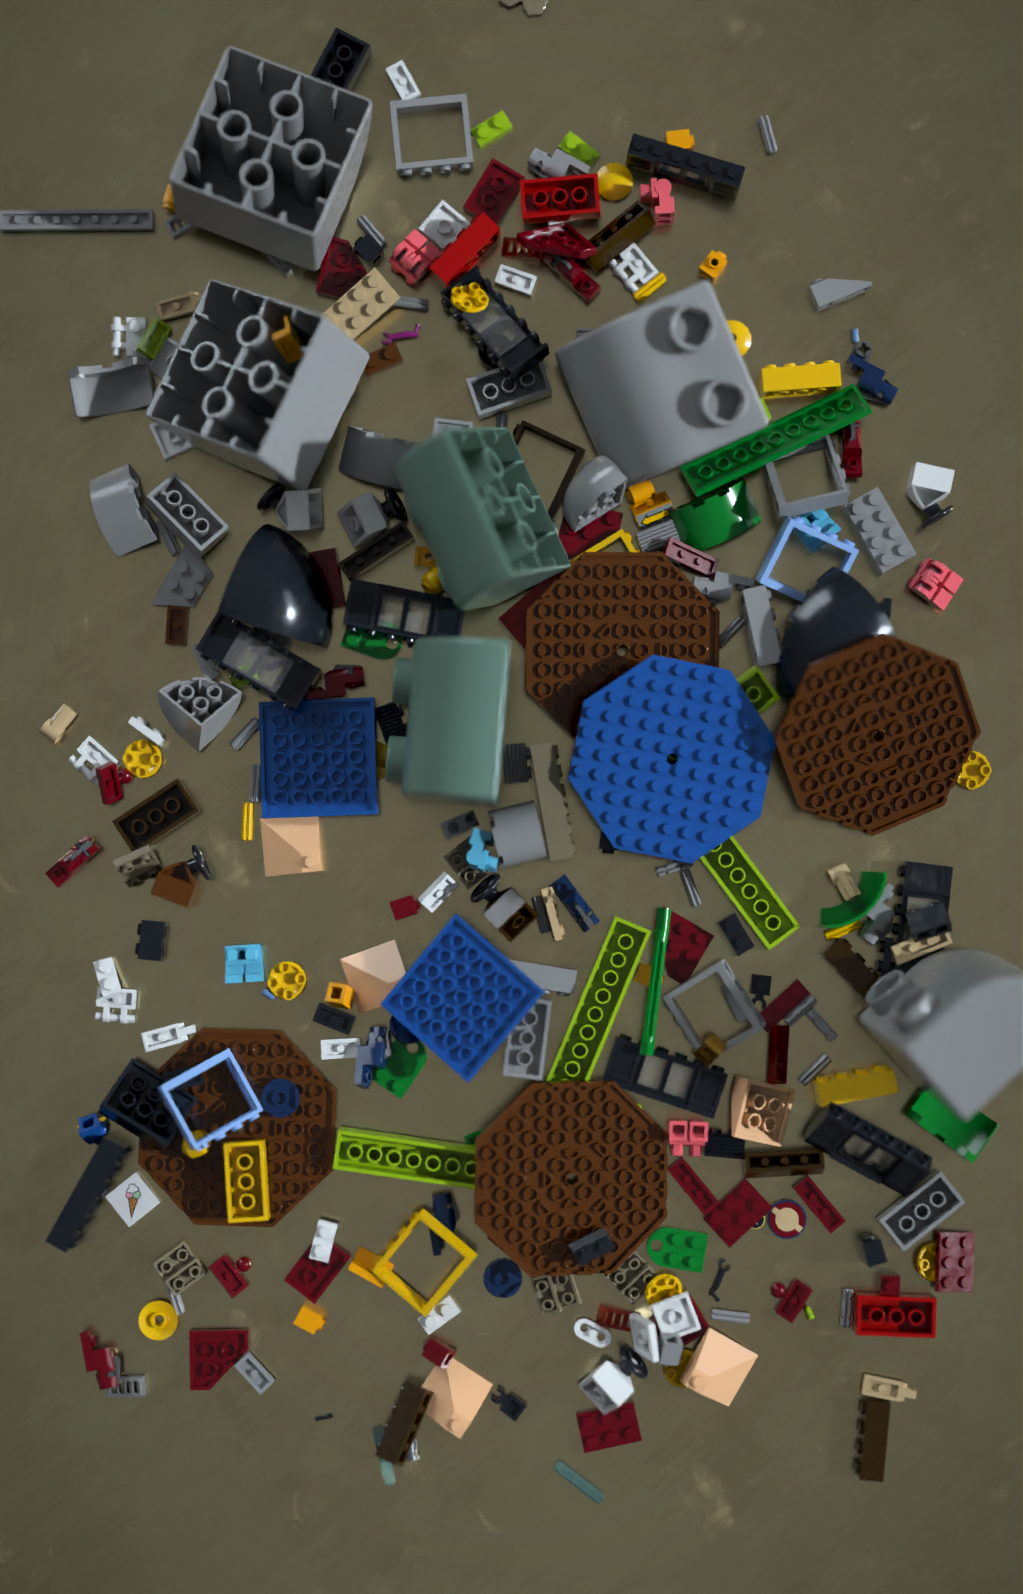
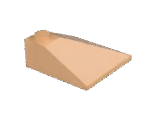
[260,817,324,877]
[340,940,406,1014]
[731,1075,796,1147]
[679,1327,758,1406]
[422,1358,493,1439]

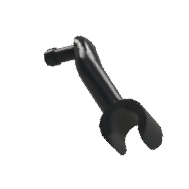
[709,1259,731,1302]

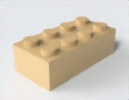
[322,268,401,340]

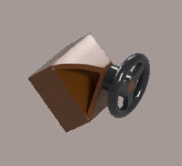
[150,845,212,908]

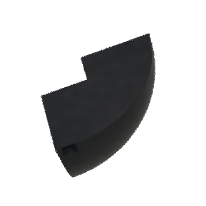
[217,524,332,648]
[778,566,897,699]

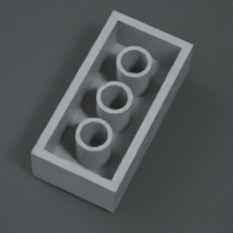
[466,361,552,420]
[145,472,229,559]
[841,487,916,576]
[739,585,783,669]
[876,1169,966,1252]

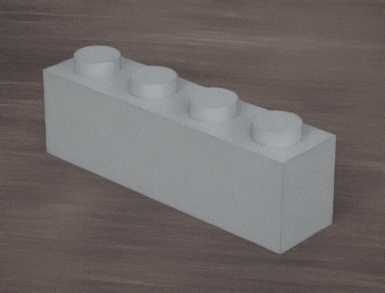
[509,959,577,997]

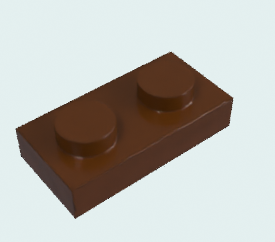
[365,342,403,376]
[165,605,188,646]

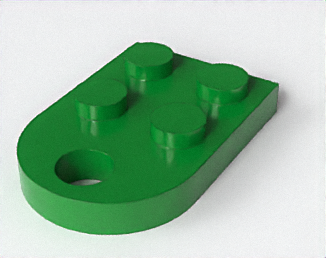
[340,618,403,660]
[371,1040,427,1099]
[646,1227,708,1273]

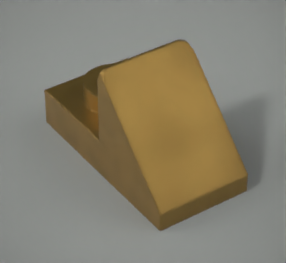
[693,1033,727,1067]

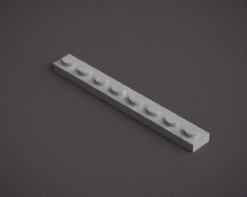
[0,209,154,231]

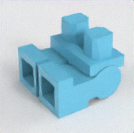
[792,509,841,556]
[466,828,499,874]
[225,944,265,984]

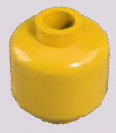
[421,567,444,595]
[181,1130,212,1159]

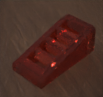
[501,237,543,262]
[596,1304,641,1332]

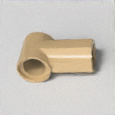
[39,703,77,744]
[827,862,861,903]

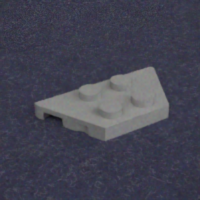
[151,545,213,608]

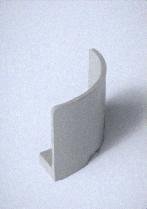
[67,357,154,417]
[338,426,420,490]
[90,463,158,556]

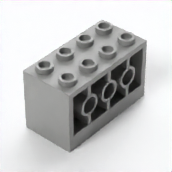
[503,998,552,1080]

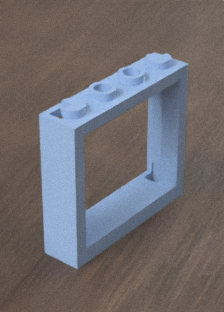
[755,515,859,602]
[157,1048,263,1151]

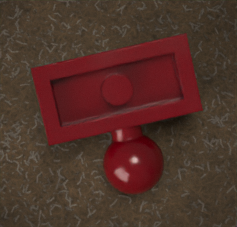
[95,761,132,805]
[208,1255,251,1298]
[770,1279,814,1324]

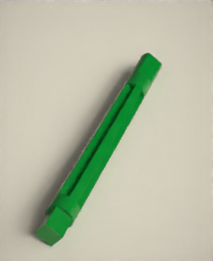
[639,908,672,1056]

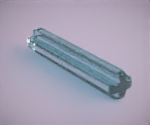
[372,1427,395,1486]
[554,1461,604,1504]

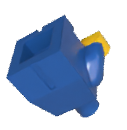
[77,1113,108,1145]

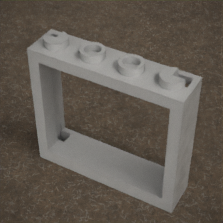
[390,94,474,177]
[763,434,851,519]
[662,958,767,1054]

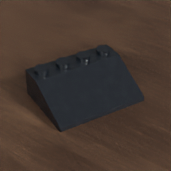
[98,1058,199,1153]

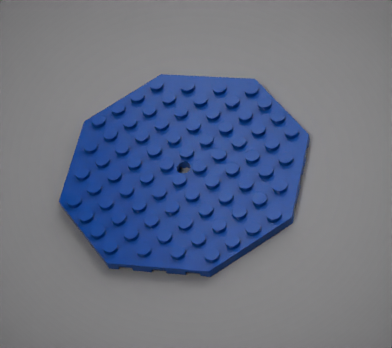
[568,655,775,863]

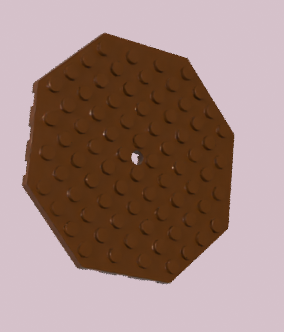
[525,552,720,739]
[774,632,981,836]
[138,1028,337,1227]
[474,1080,668,1277]

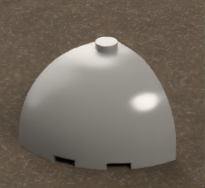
[563,455,627,533]
[158,677,242,752]

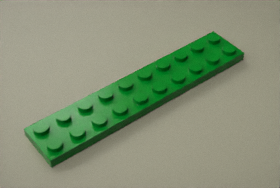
[679,383,872,497]

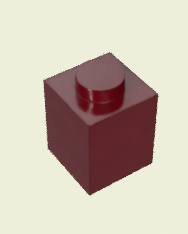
[389,895,421,921]
[877,1272,901,1296]
[421,1338,457,1369]

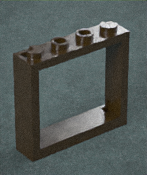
[512,420,586,521]

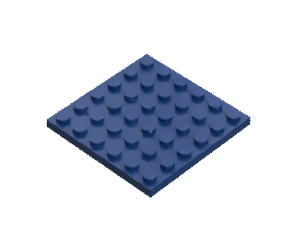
[259,697,379,819]
[380,914,545,1082]

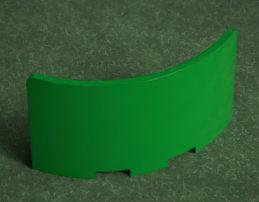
[670,478,761,551]
[820,871,887,928]
[905,1090,998,1163]

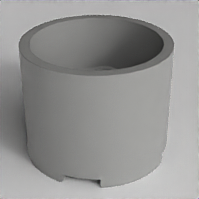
[488,800,547,868]

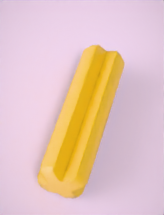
[633,272,667,303]
[241,803,254,841]
[824,919,862,941]

